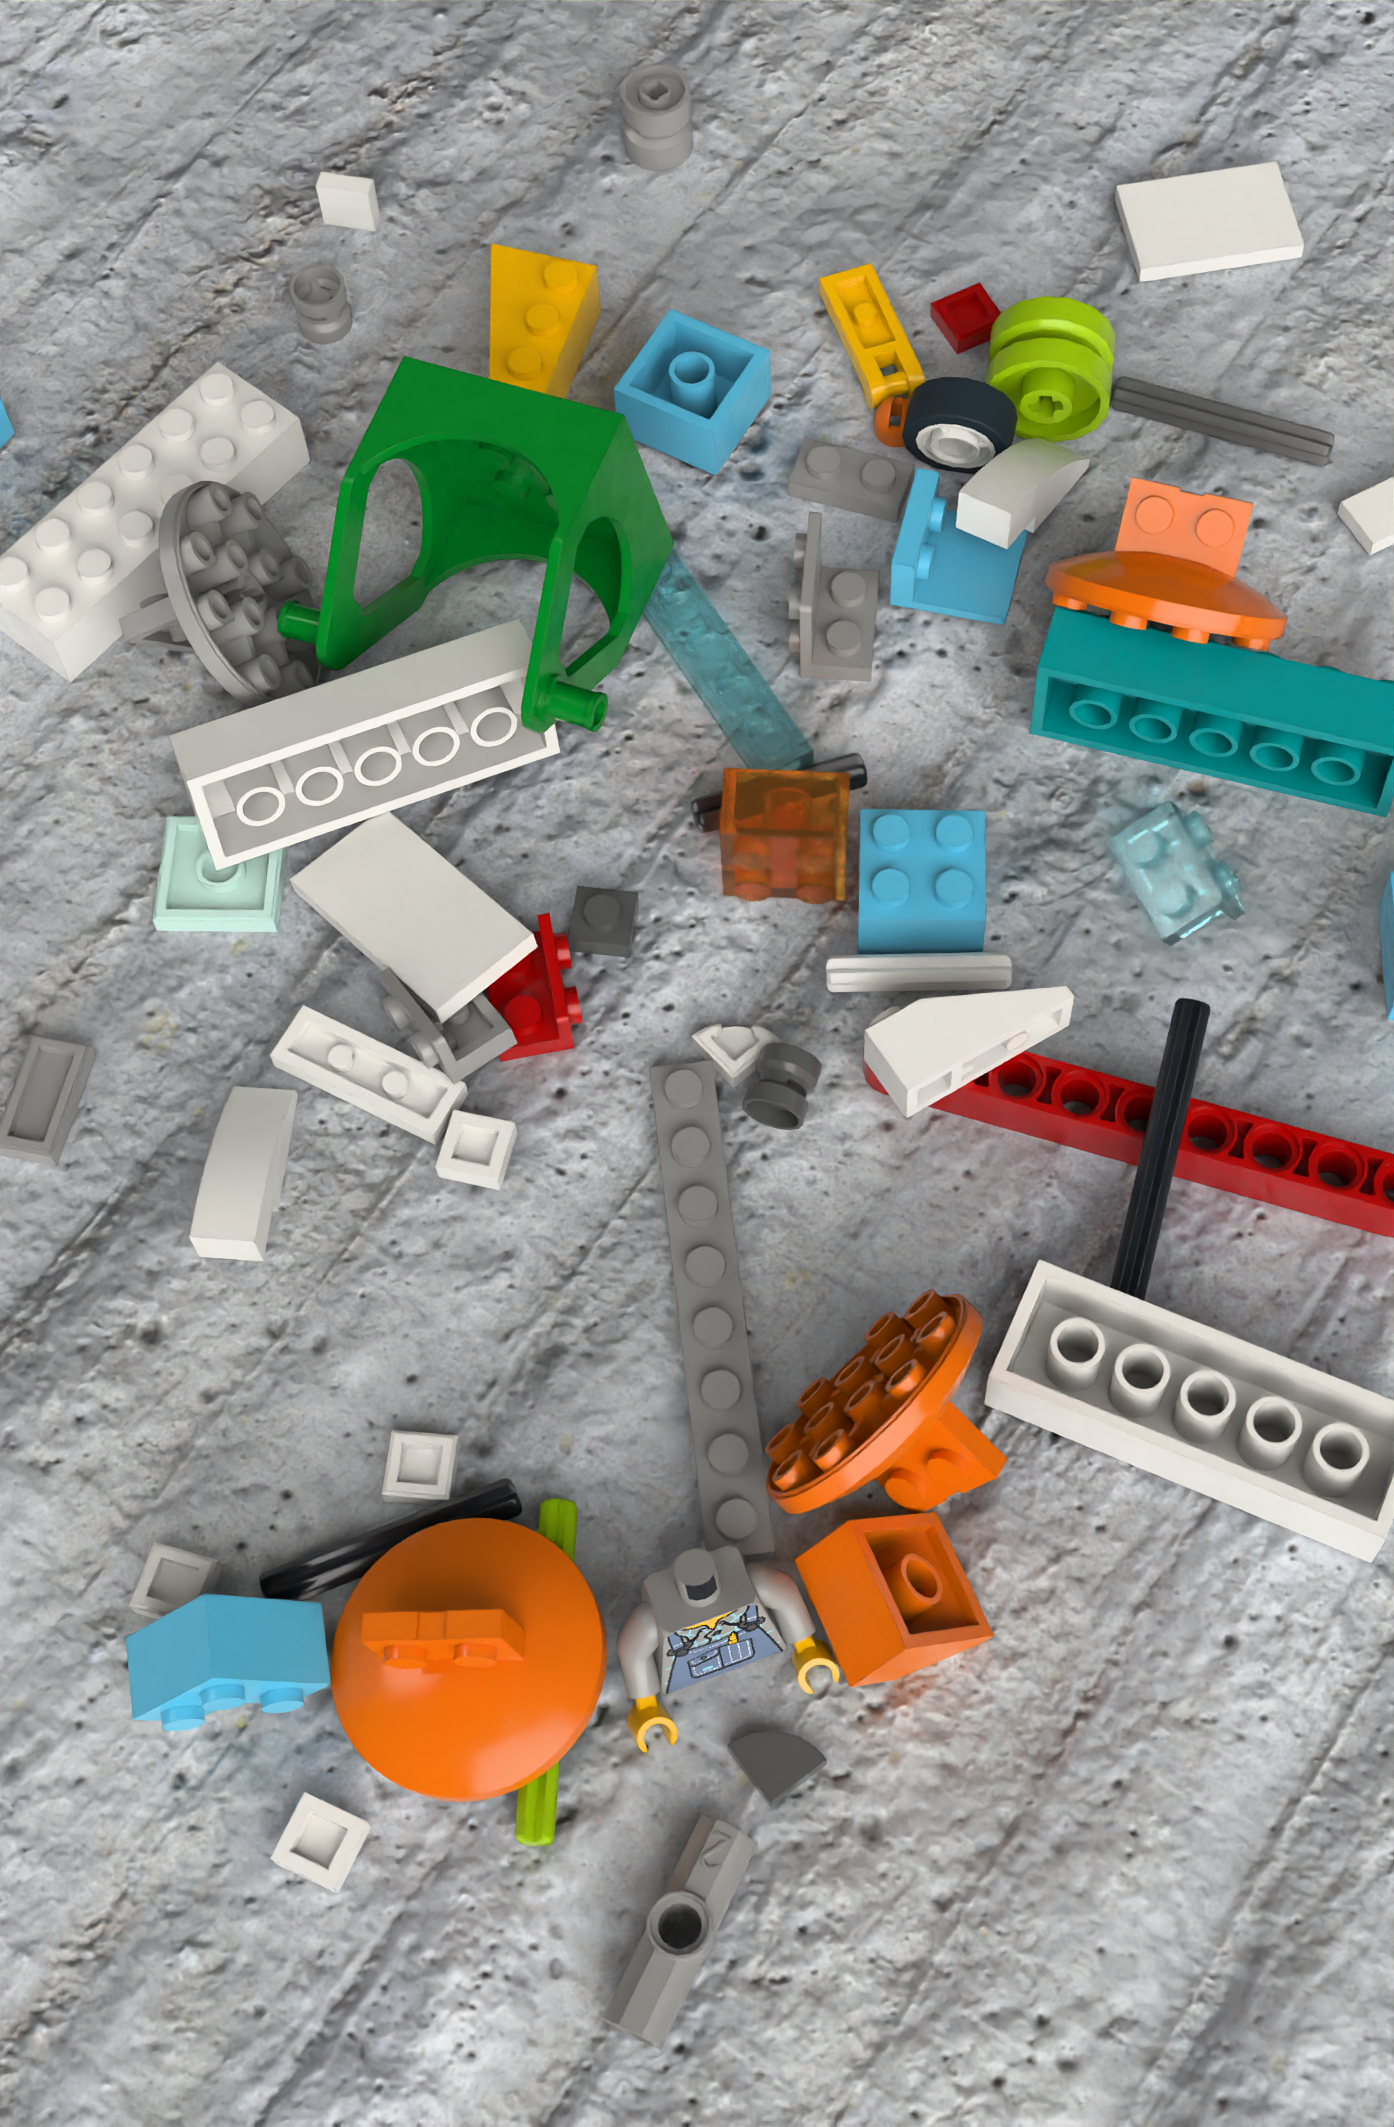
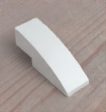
[956,438,1090,549]
[189,1086,298,1261]

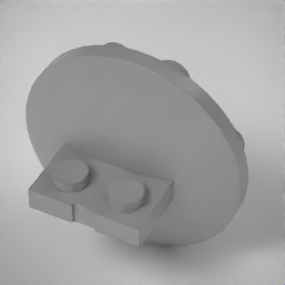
[119,481,322,708]

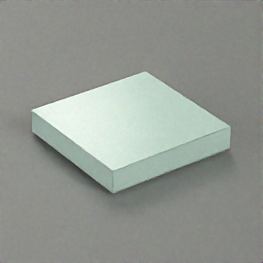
[153,816,287,932]

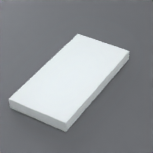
[289,811,538,1024]

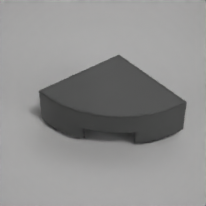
[727,1731,827,1808]

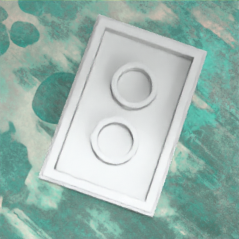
[1115,161,1304,282]

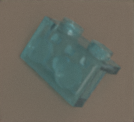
[1107,800,1245,946]

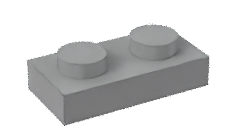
[788,437,915,523]

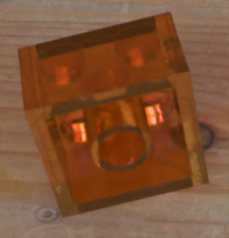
[719,768,850,904]

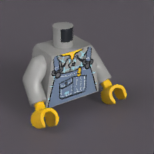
[616,1545,840,1753]

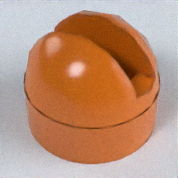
[874,396,910,447]

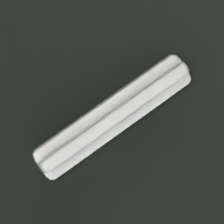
[826,952,1012,992]

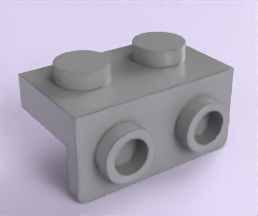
[378,967,518,1084]

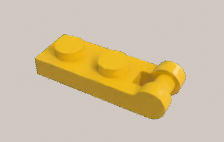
[819,263,926,409]

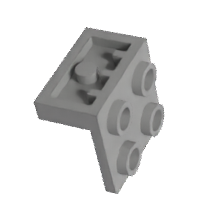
[788,512,880,682]

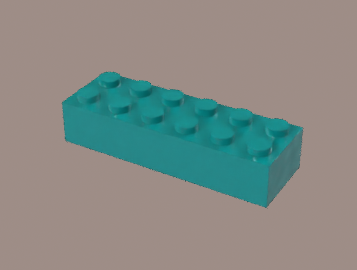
[1030,607,1394,818]

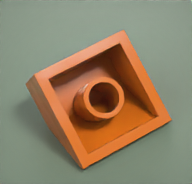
[794,1512,994,1687]

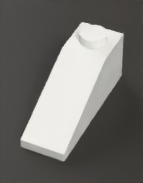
[864,986,1074,1118]

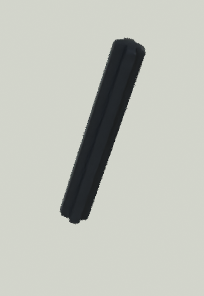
[259,1478,522,1601]

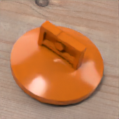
[1044,476,1288,651]
[765,1289,1008,1514]
[330,1518,607,1802]

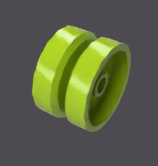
[985,296,1116,443]

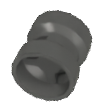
[742,1043,822,1130]

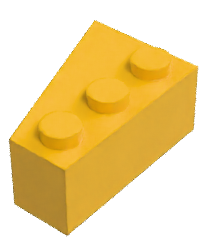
[489,243,601,399]

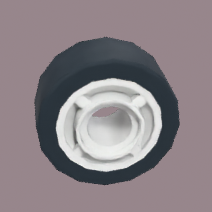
[902,377,1018,475]

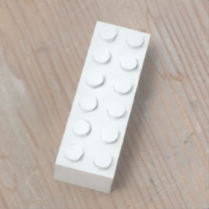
[0,361,310,683]
[169,618,560,870]
[984,1259,1394,1563]

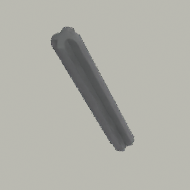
[1110,376,1335,466]

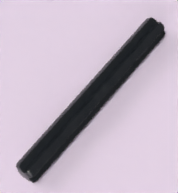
[1110,998,1211,1301]

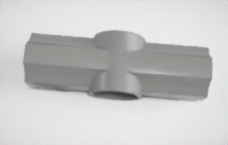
[603,1814,758,2050]

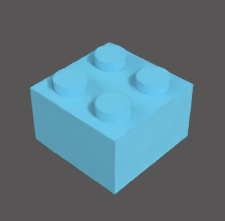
[613,309,771,475]
[858,809,986,954]

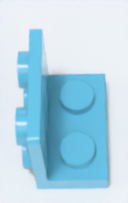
[890,468,1028,625]

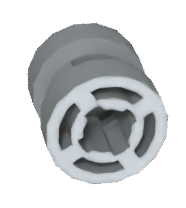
[289,264,353,344]

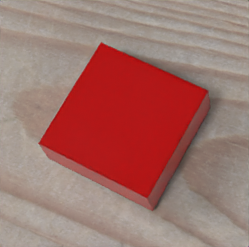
[930,282,1001,355]

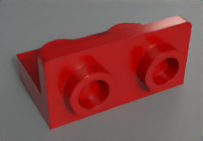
[487,913,583,1062]

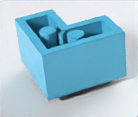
[126,1593,331,1731]

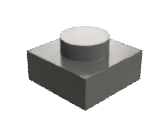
[567,886,639,958]

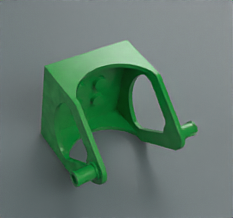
[277,356,674,734]

